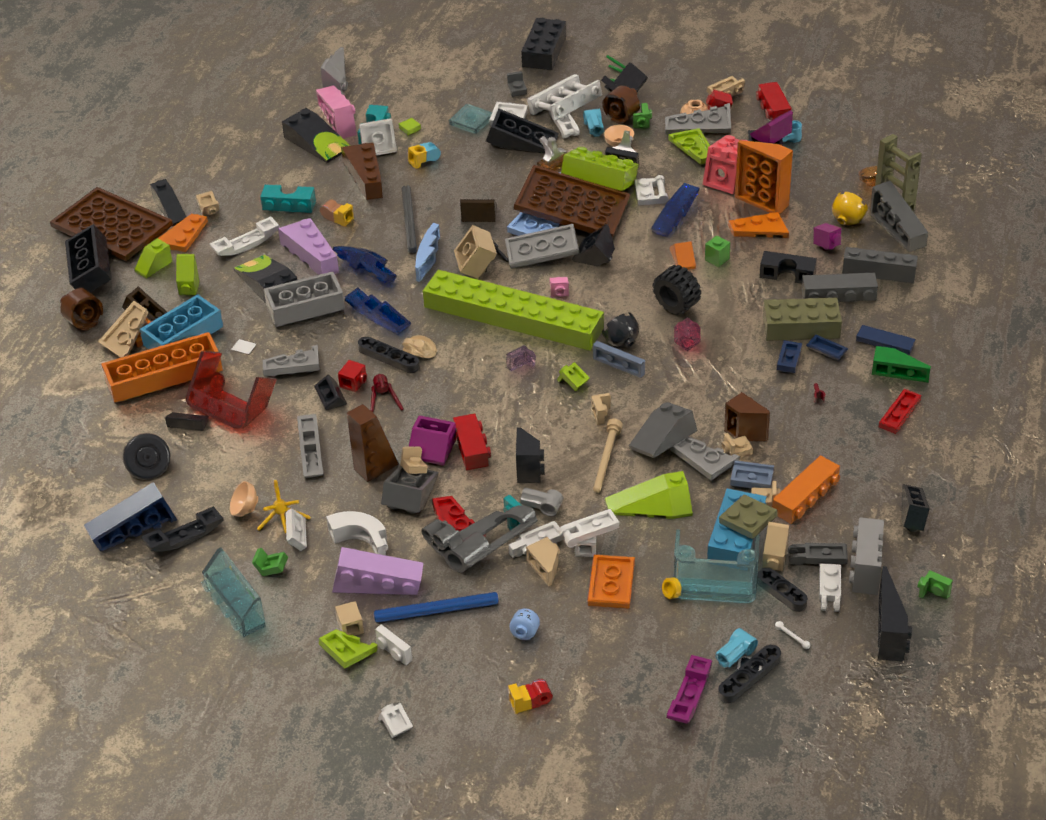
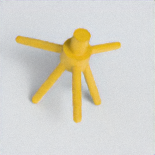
[257,480,311,533]

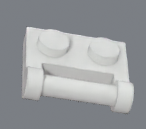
[634,175,669,205]

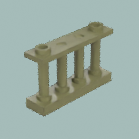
[875,134,922,211]

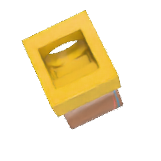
[320,199,354,227]

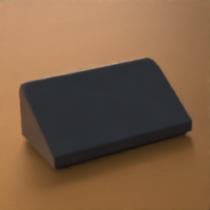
[314,374,347,410]
[165,412,209,431]

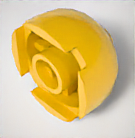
[832,192,868,225]

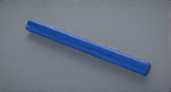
[374,592,499,623]

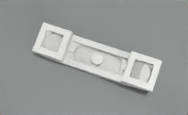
[210,217,279,256]

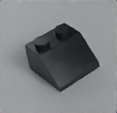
[516,427,545,483]

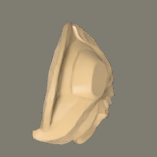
[402,335,437,358]

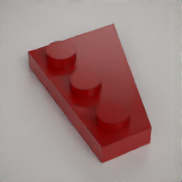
[432,496,486,538]

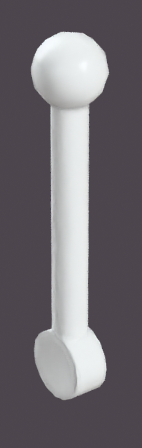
[775,621,810,649]

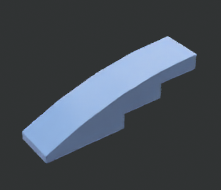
[415,223,440,282]

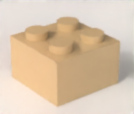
[454,225,497,279]

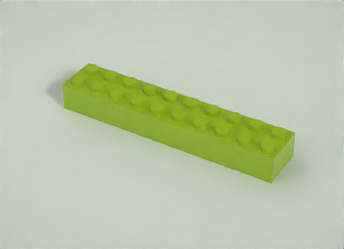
[423,270,604,351]

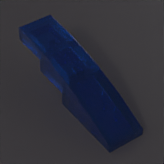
[651,183,700,237]
[345,288,411,334]

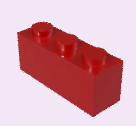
[756,82,792,121]
[453,413,491,471]

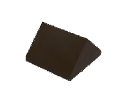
[460,199,497,222]

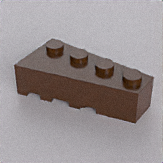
[341,143,383,200]
[347,404,399,482]

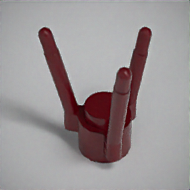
[370,374,404,412]

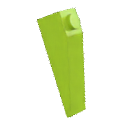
[605,471,693,519]

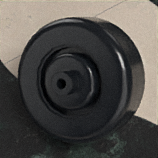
[122,433,171,480]

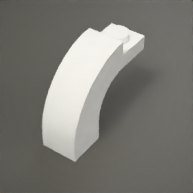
[326,511,388,555]

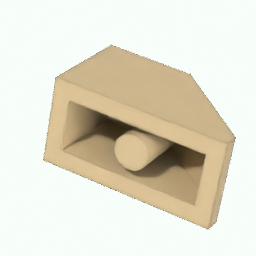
[762,522,789,571]
[526,537,560,586]

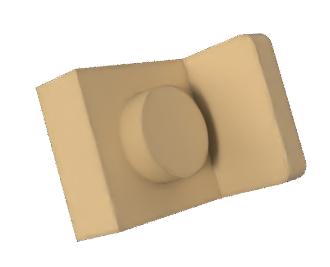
[591,393,611,425]
[721,433,753,457]
[400,447,428,474]
[751,481,780,507]

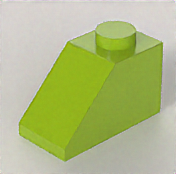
[134,238,172,279]
[176,254,200,295]

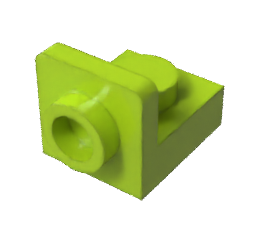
[557,362,590,391]

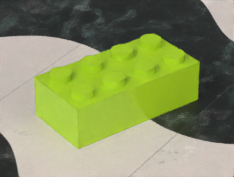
[561,147,639,191]

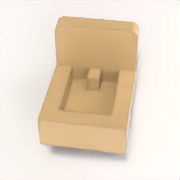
[196,191,219,215]

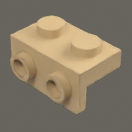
[706,76,745,97]

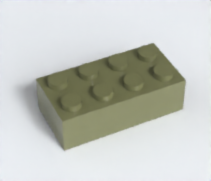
[763,298,842,341]

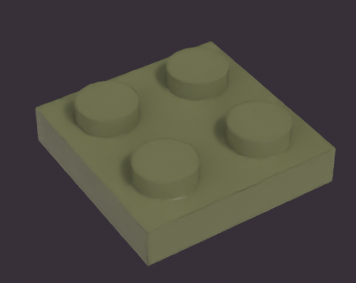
[719,494,778,539]

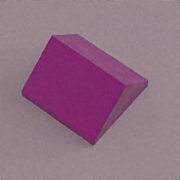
[750,110,793,144]

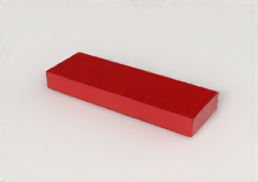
[878,389,922,434]

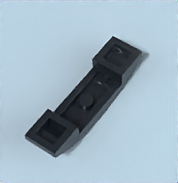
[141,506,224,552]

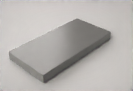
[505,224,580,269]

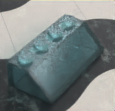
[201,547,266,637]

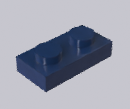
[776,340,802,373]

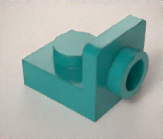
[503,494,521,530]

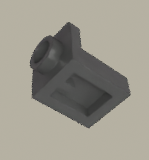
[507,71,527,97]

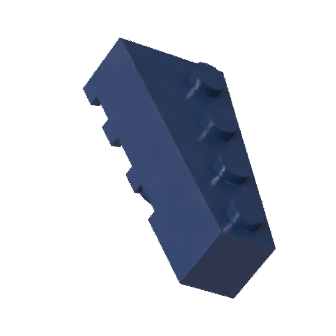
[84,482,177,552]

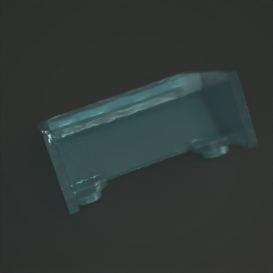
[673,529,760,603]

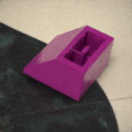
[409,415,457,465]

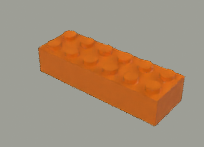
[101,332,223,403]

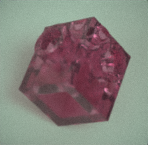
[674,318,701,352]

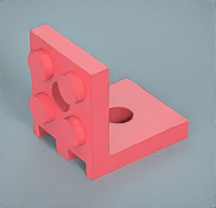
[702,135,748,194]

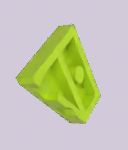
[319,629,378,669]

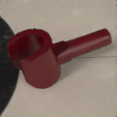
[813,383,826,403]

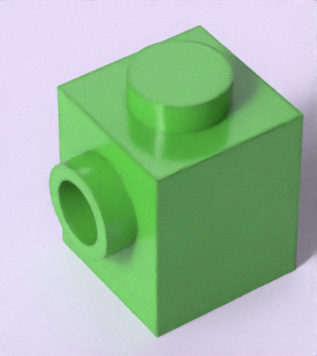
[705,235,730,268]

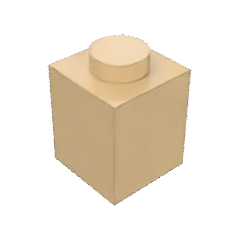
[335,601,364,636]

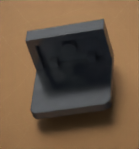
[601,63,648,92]

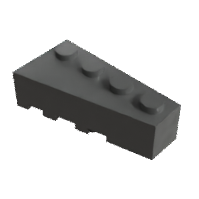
[870,181,928,252]

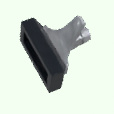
[605,131,639,167]

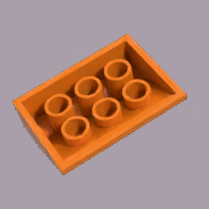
[735,140,793,214]

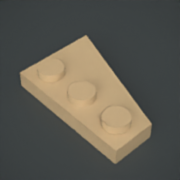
[98,301,149,358]

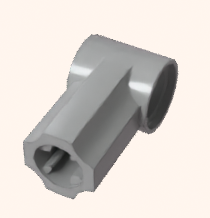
[520,488,564,516]

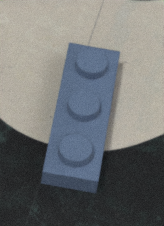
[593,341,645,378]

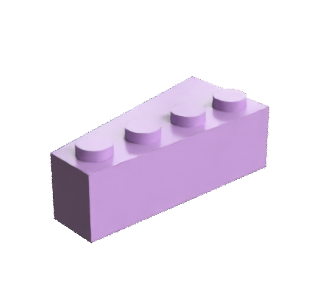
[278,218,339,275]
[332,547,423,595]

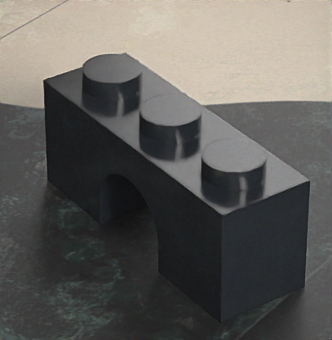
[759,251,817,284]

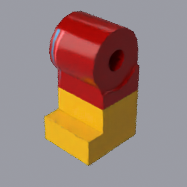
[508,679,553,714]

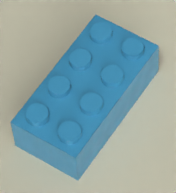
[140,294,223,349]
[707,489,766,571]

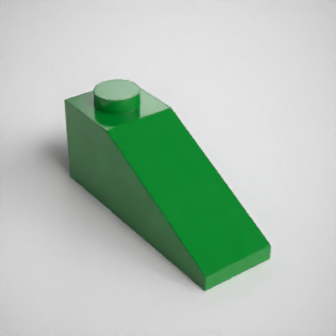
[872,346,931,383]

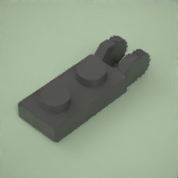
[788,543,848,565]

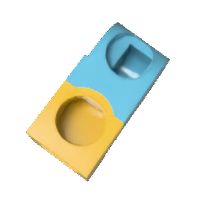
[408,142,441,169]

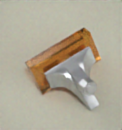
[537,136,568,171]

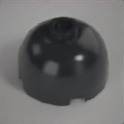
[602,313,639,348]

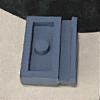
[730,460,774,488]

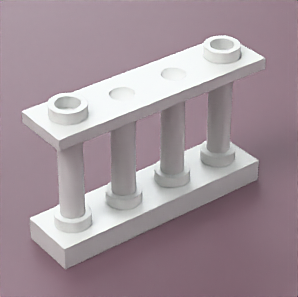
[527,74,602,121]

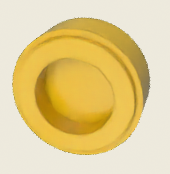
[662,577,681,599]

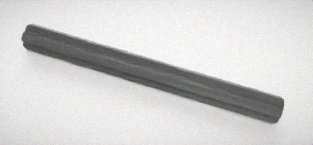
[402,185,417,253]

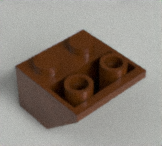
[724,392,770,442]

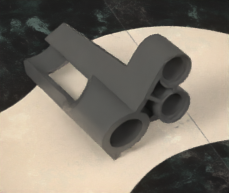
[421,505,538,573]

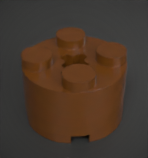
[602,86,640,124]
[60,288,103,330]

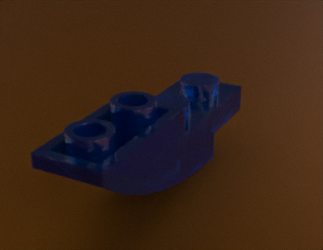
[332,246,397,282]

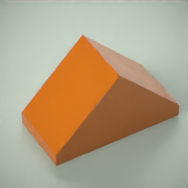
[670,241,696,270]

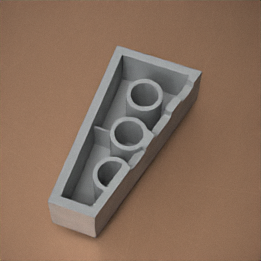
[849,517,884,595]

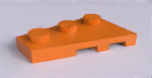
[728,212,789,238]
[158,214,208,252]

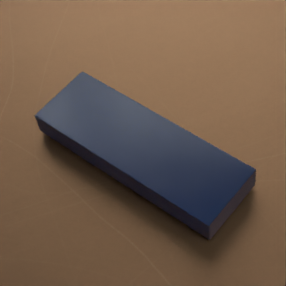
[856,325,916,355]

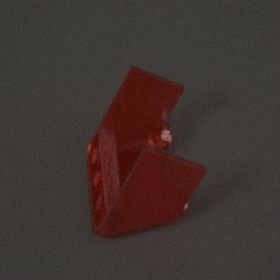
[186,351,277,429]

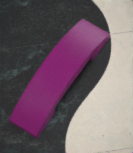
[666,655,712,724]

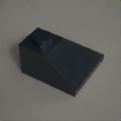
[572,224,615,267]

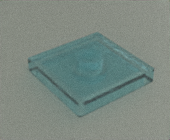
[449,104,492,134]

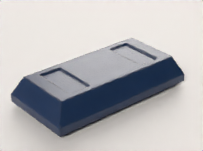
[806,335,848,361]

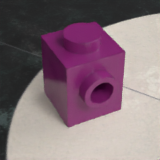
[813,223,841,250]

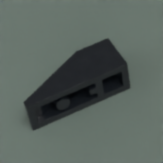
[150,179,186,227]
[901,484,930,532]

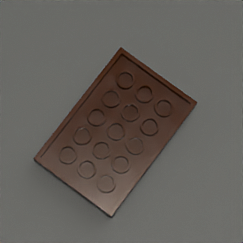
[513,165,630,239]
[50,187,173,261]

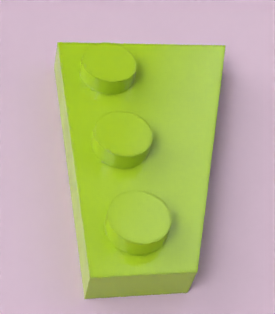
[668,128,710,164]

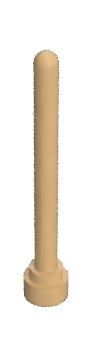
[593,419,623,493]

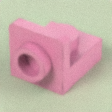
[550,277,569,297]

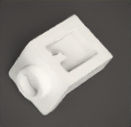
[378,703,413,738]

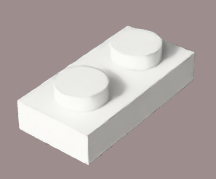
[286,508,307,551]
[375,624,412,665]

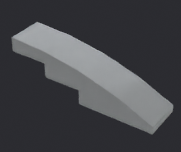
[297,414,324,478]

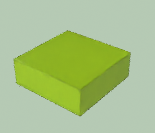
[399,118,421,135]

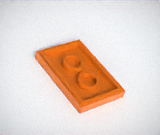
[588,555,635,609]

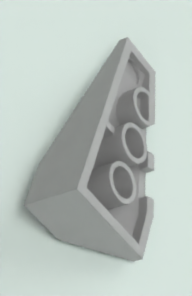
[321,47,348,95]

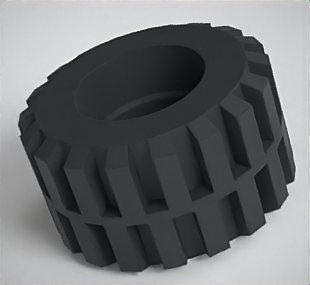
[652,265,702,315]

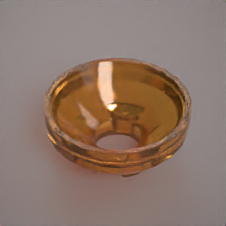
[858,166,877,187]

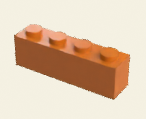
[772,455,840,524]

